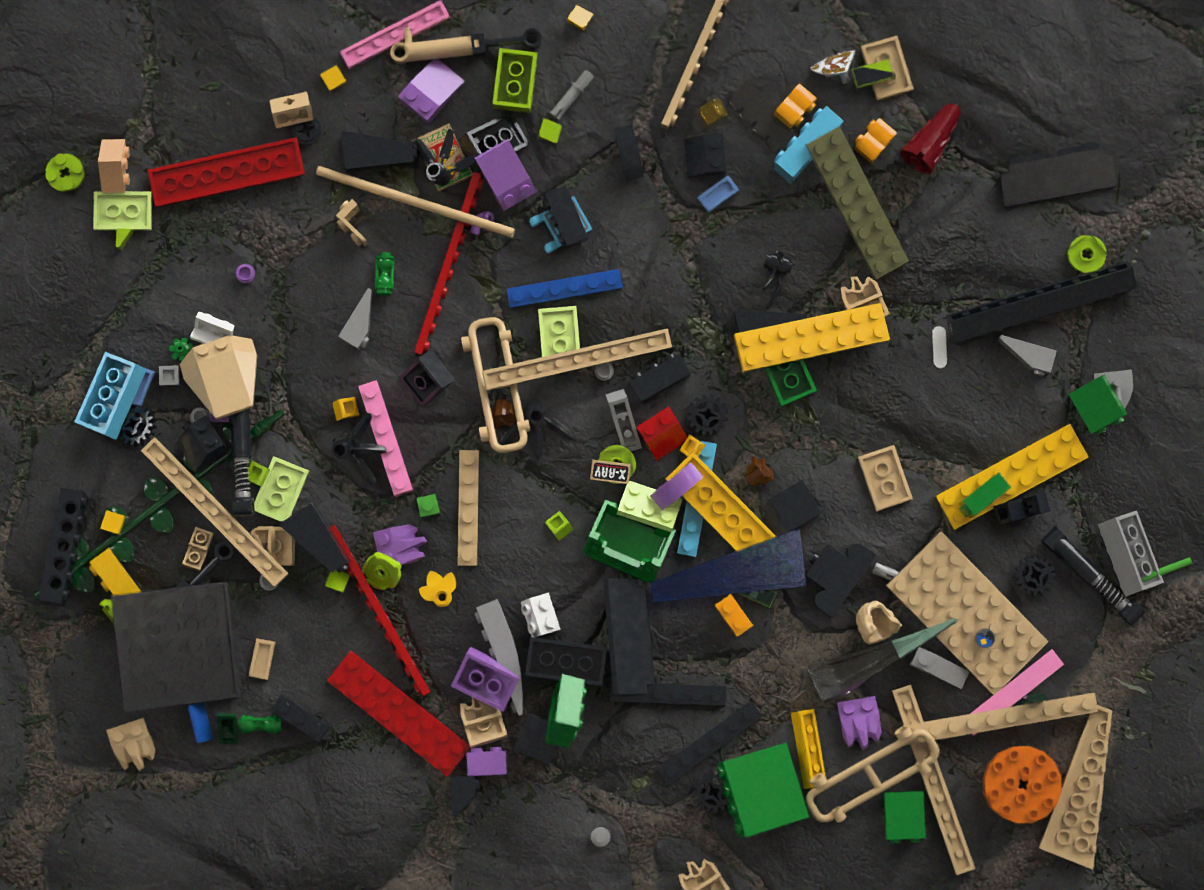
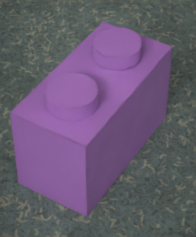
[467,747,507,776]

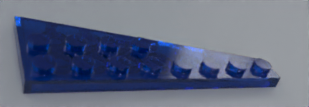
[651,529,806,602]

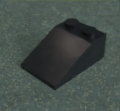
[458,112,529,173]

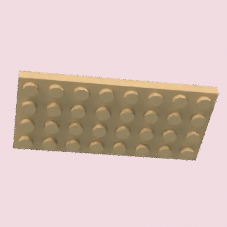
[886,532,1049,695]

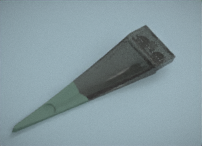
[808,618,957,704]

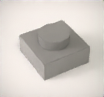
[159,366,179,386]

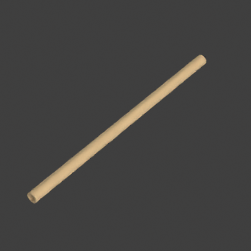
[316,166,515,238]

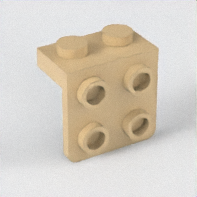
[336,199,368,247]

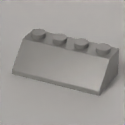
[1098,510,1164,597]

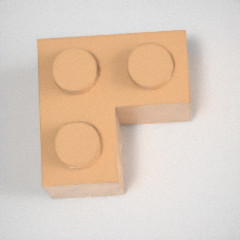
[98,139,130,193]

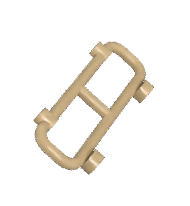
[461,317,530,453]
[806,725,939,822]

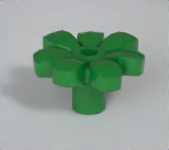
[169,338,194,362]

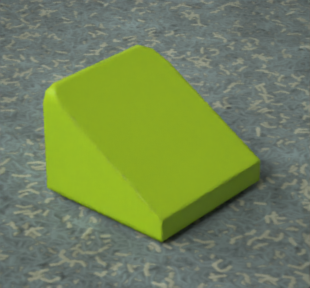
[538,119,562,144]
[115,228,134,250]
[544,511,574,540]
[325,571,350,593]

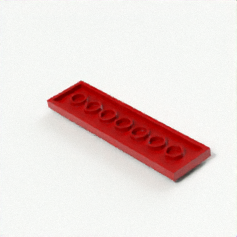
[148,137,305,208]
[327,651,470,777]

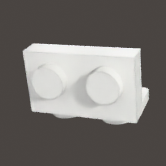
[190,312,234,344]
[521,593,560,638]

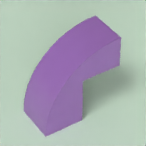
[650,463,703,510]

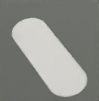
[932,326,947,368]

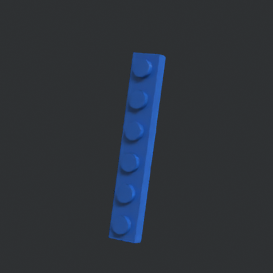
[507,269,623,308]

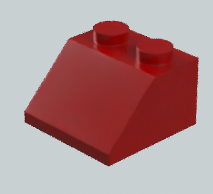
[636,406,687,461]

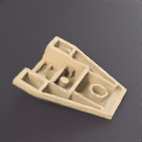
[180,335,257,420]

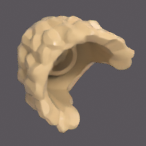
[856,601,902,645]

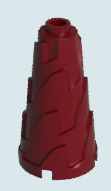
[900,103,961,174]

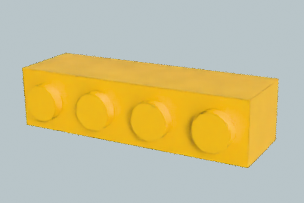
[89,548,141,595]

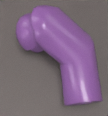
[470,211,494,235]

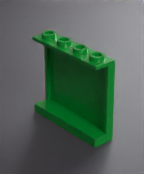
[717,743,809,838]

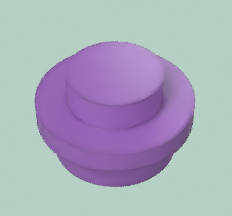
[236,264,255,283]

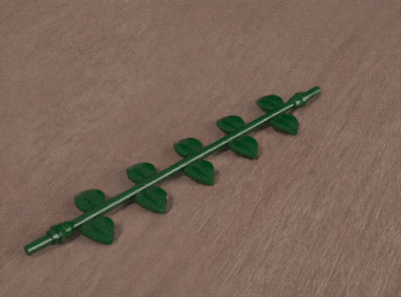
[33,409,285,600]

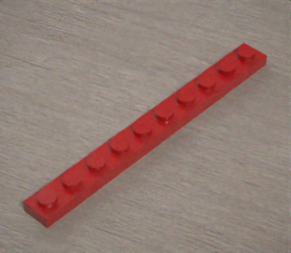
[414,172,484,356]
[330,525,431,696]

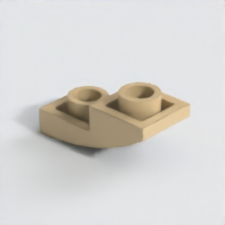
[182,527,214,572]

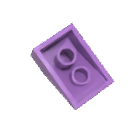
[398,59,465,125]
[475,139,537,211]
[451,647,520,712]

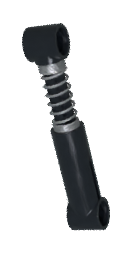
[230,408,255,518]
[1041,526,1146,626]

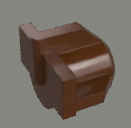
[491,399,516,429]
[745,456,774,487]

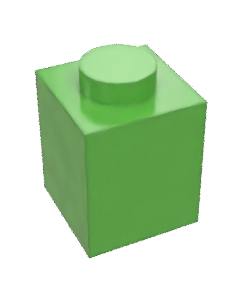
[416,494,440,518]

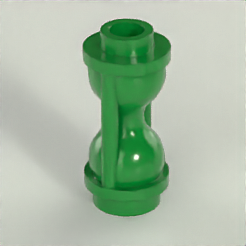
[375,252,395,296]
[238,715,282,734]

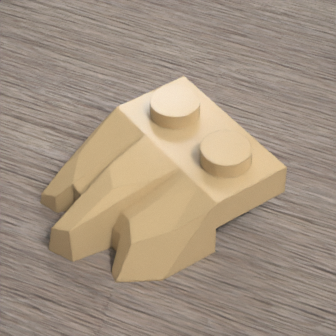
[841,277,889,317]
[250,526,295,566]
[460,697,508,748]
[106,718,156,772]
[678,859,730,890]

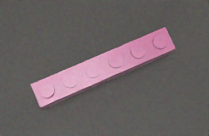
[358,380,413,497]

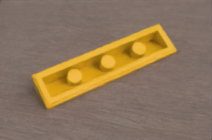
[791,709,826,789]

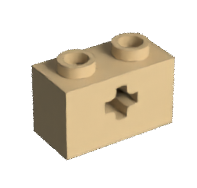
[270,92,313,128]

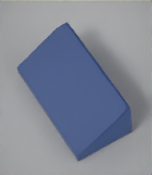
[188,702,213,743]

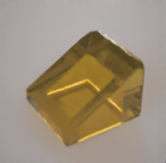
[699,98,727,125]

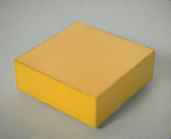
[320,65,346,92]
[679,434,705,456]
[100,510,126,535]

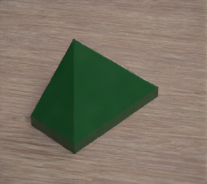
[217,713,239,744]

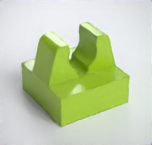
[248,461,270,487]

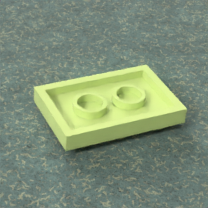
[93,191,152,230]
[538,306,580,357]
[254,456,309,522]
[617,481,683,532]

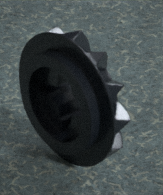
[291,116,322,145]

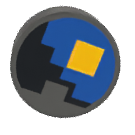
[975,629,995,648]

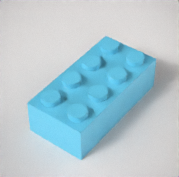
[774,106,844,184]
[75,352,147,440]

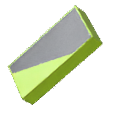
[852,59,894,88]

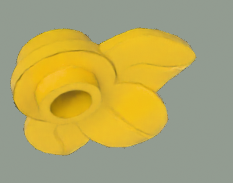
[419,571,456,607]

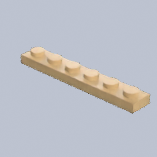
[458,450,479,566]

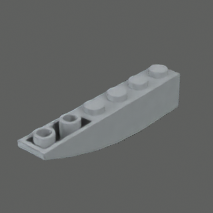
[474,599,523,716]

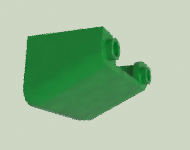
[584,500,676,582]

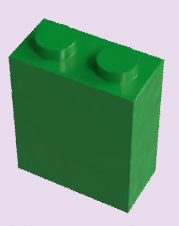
[1069,374,1127,435]
[958,472,1011,519]
[883,791,926,843]

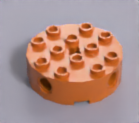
[982,746,1062,823]

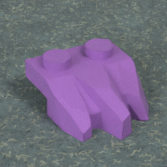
[373,524,427,565]
[837,696,882,750]

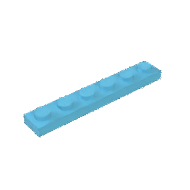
[677,441,717,557]

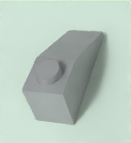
[338,288,373,350]
[998,335,1057,376]
[606,389,642,451]
[909,647,969,689]

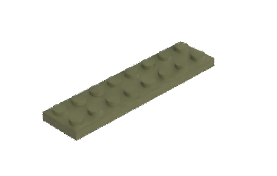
[805,126,909,280]

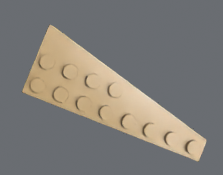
[1038,705,1112,869]

